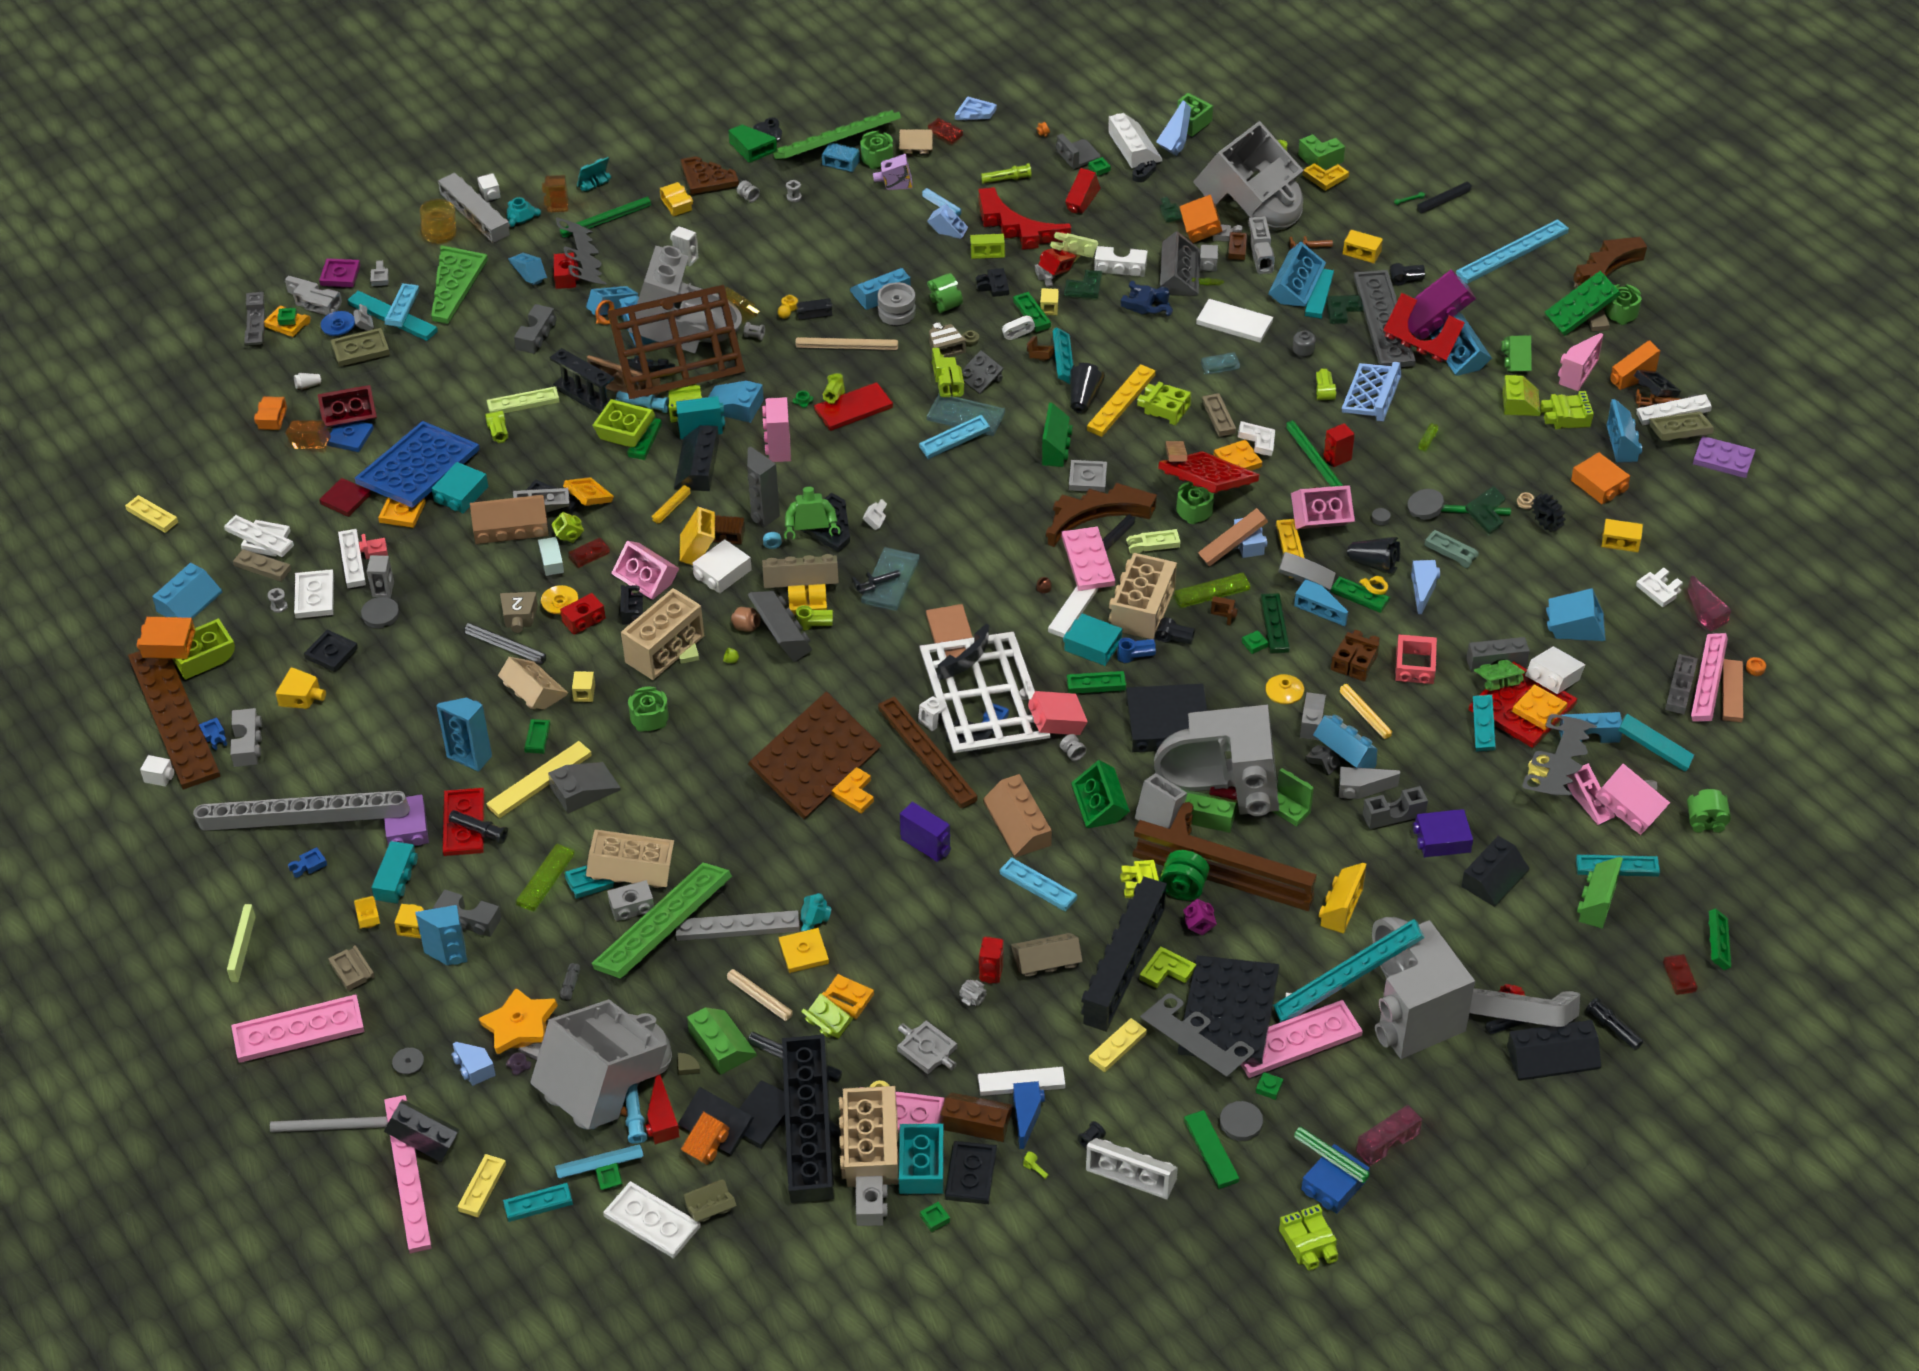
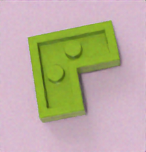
[1139,946,1196,988]

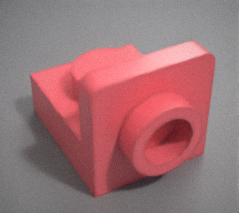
[359,534,388,559]

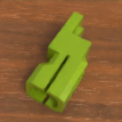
[932,348,964,397]

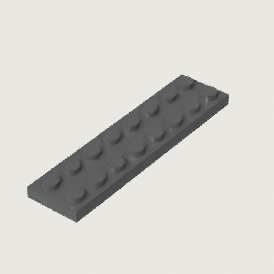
[1354,270,1415,367]

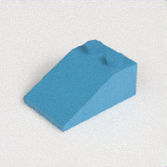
[709,381,764,423]

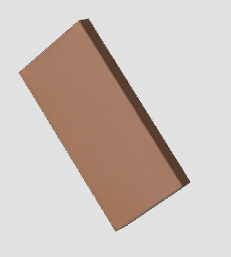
[926,604,973,658]

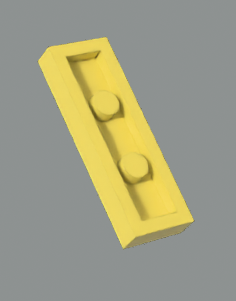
[125,495,178,533]
[1089,1018,1147,1072]
[457,1154,506,1218]

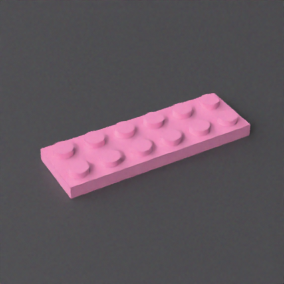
[231,995,365,1063]
[1241,1000,1363,1078]

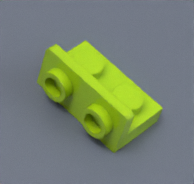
[801,993,853,1039]

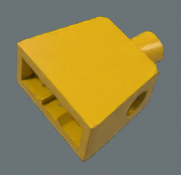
[276,667,326,709]

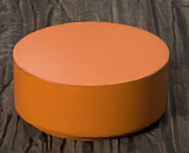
[1746,657,1766,676]

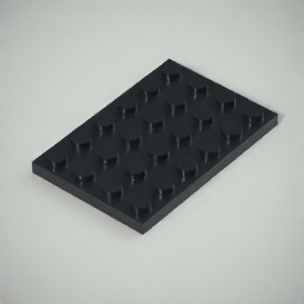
[1178,955,1279,1064]

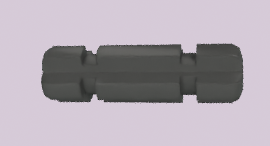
[560,963,580,1000]

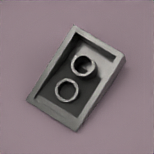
[548,762,621,813]

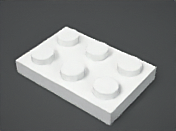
[294,570,334,618]

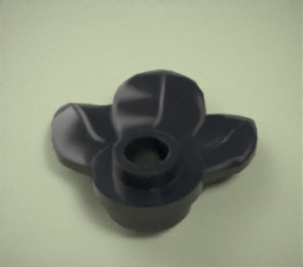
[753,117,782,142]

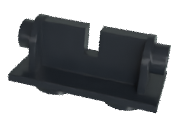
[796,298,833,320]

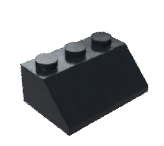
[1461,835,1530,907]
[384,1099,460,1162]

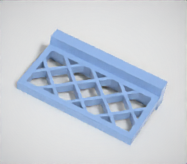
[1341,362,1401,421]

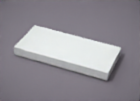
[1196,299,1273,343]
[603,1181,701,1259]

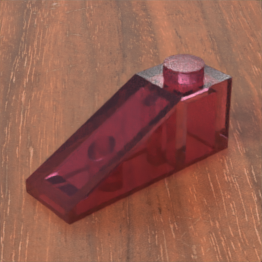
[1687,576,1731,631]

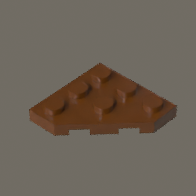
[681,156,739,194]

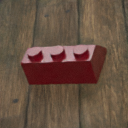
[317,385,377,428]

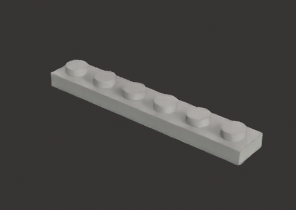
[676,910,799,941]

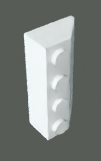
[1109,113,1162,168]
[1086,1138,1178,1200]

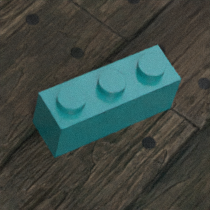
[371,841,418,904]

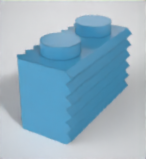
[822,143,860,172]

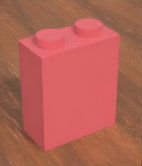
[1028,691,1088,735]

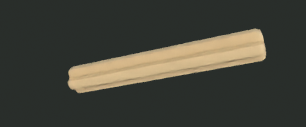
[727,969,793,1021]

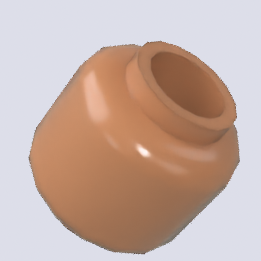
[731,607,761,632]

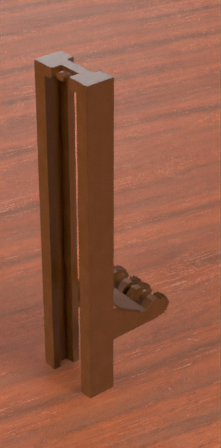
[1133,802,1317,912]

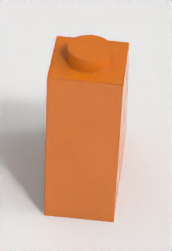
[1610,341,1660,390]

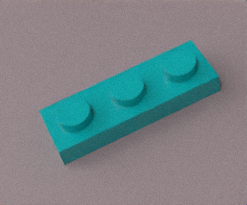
[1473,695,1496,751]

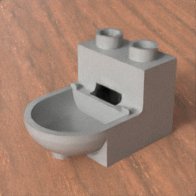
[1193,121,1304,230]
[629,246,742,353]
[1154,705,1279,816]
[1372,917,1475,1059]
[530,1000,672,1130]

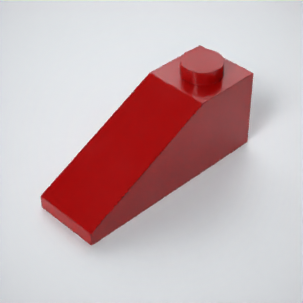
[645,1075,680,1144]

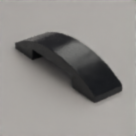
[937,623,989,680]

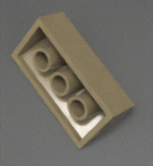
[762,554,839,588]

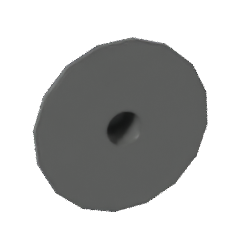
[392,1048,424,1074]

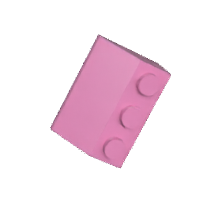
[611,541,679,599]
[1595,764,1670,835]

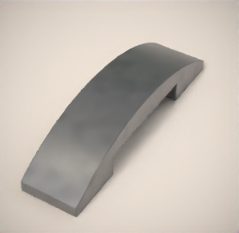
[244,292,265,346]

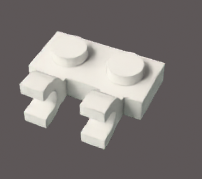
[1636,568,1683,607]

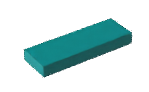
[503,1183,573,1222]

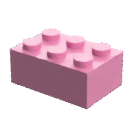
[762,397,791,462]
[1291,485,1355,529]

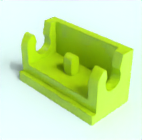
[970,234,1005,259]

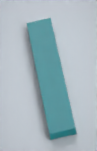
[347,291,438,341]

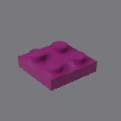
[319,258,360,287]

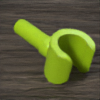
[1023,1151,1049,1179]

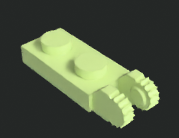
[1050,232,1099,258]
[1127,529,1180,554]

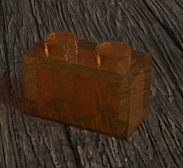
[542,175,569,212]
[285,420,331,448]

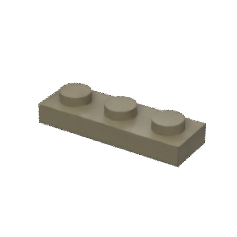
[1202,393,1236,437]
[233,549,291,582]

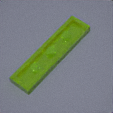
[1174,573,1251,608]
[516,843,575,912]

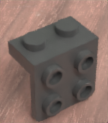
[1056,134,1100,169]

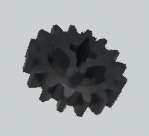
[1531,493,1566,532]

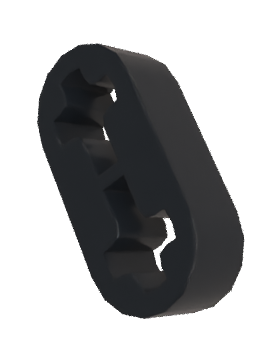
[1132,160,1156,183]

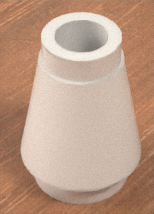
[294,373,321,390]

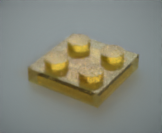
[725,287,759,317]

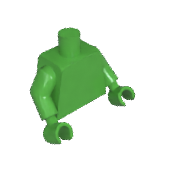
[784,487,841,540]

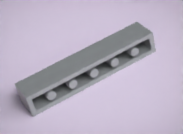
[438,173,510,243]

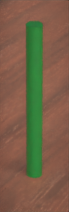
[1441,505,1511,515]

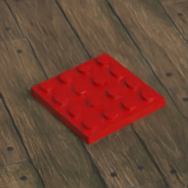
[1158,451,1260,493]
[1468,662,1577,748]

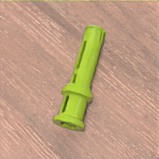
[981,163,1032,184]

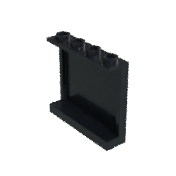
[1126,684,1207,753]

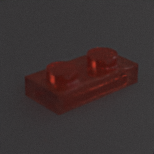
[928,118,963,143]
[568,538,610,568]
[1663,954,1697,995]

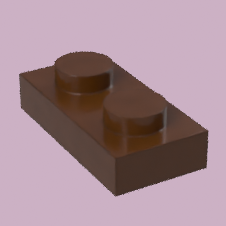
[1228,232,1247,260]

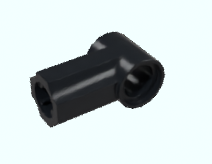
[1389,263,1425,286]
[1155,617,1195,644]

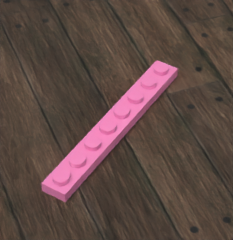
[384,1095,432,1253]

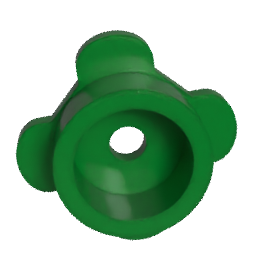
[793,391,814,408]

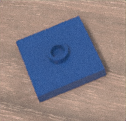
[326,422,374,452]

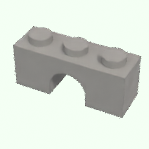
[231,708,262,767]

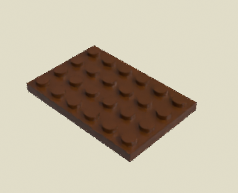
[748,691,882,819]

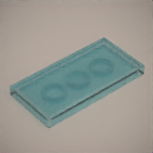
[927,394,1005,436]
[861,547,920,610]

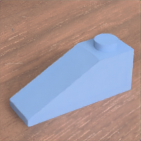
[1156,101,1191,156]
[1411,560,1440,614]

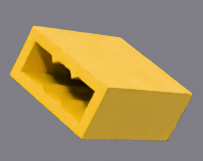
[680,507,715,565]

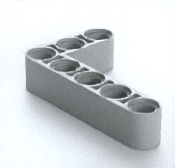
[1469,988,1580,1027]

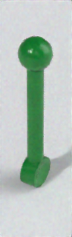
[1394,192,1425,205]

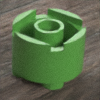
[860,131,893,169]
[927,273,963,313]
[1604,284,1642,325]
[1177,481,1214,524]
[628,686,669,732]
[1687,789,1731,832]

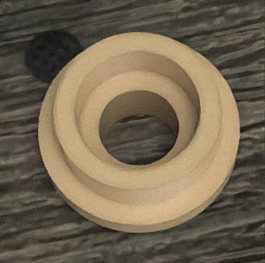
[1517,492,1534,509]

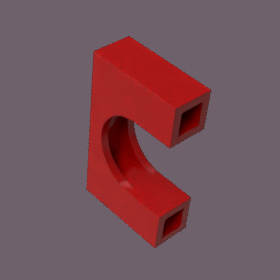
[1383,293,1465,363]

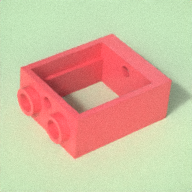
[1395,634,1437,684]

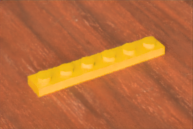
[1087,364,1156,437]

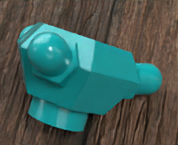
[507,197,541,227]
[800,893,831,932]

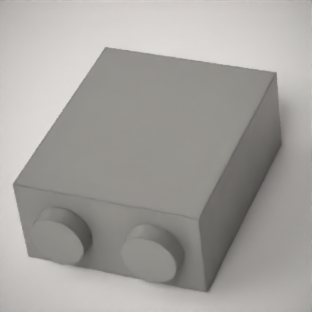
[1135,773,1187,829]

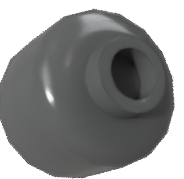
[1293,331,1316,357]

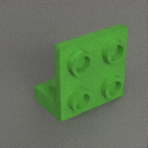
[1272,768,1314,827]

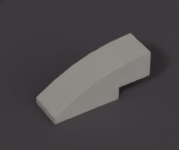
[1278,552,1336,591]

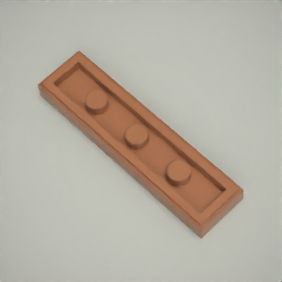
[1166,441,1187,462]
[1198,508,1268,566]
[1722,659,1743,722]

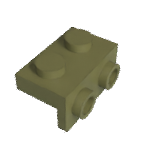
[683,1179,737,1222]

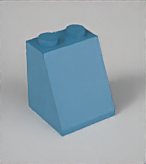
[1546,588,1605,641]

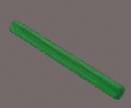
[560,197,651,238]
[1286,420,1344,487]

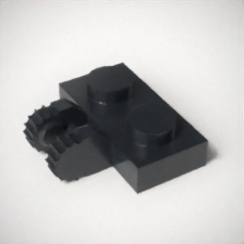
[975,268,1009,297]

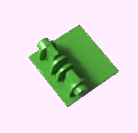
[1474,660,1525,691]

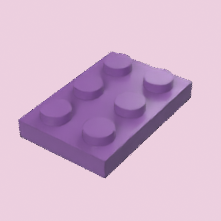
[1693,436,1755,478]

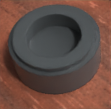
[1372,508,1390,526]

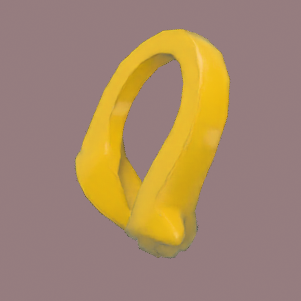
[1360,576,1388,595]

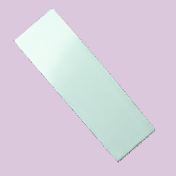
[538,537,564,576]

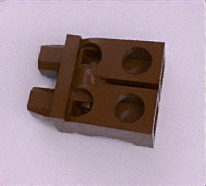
[1331,629,1380,682]

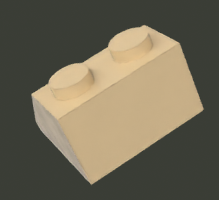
[900,130,933,154]

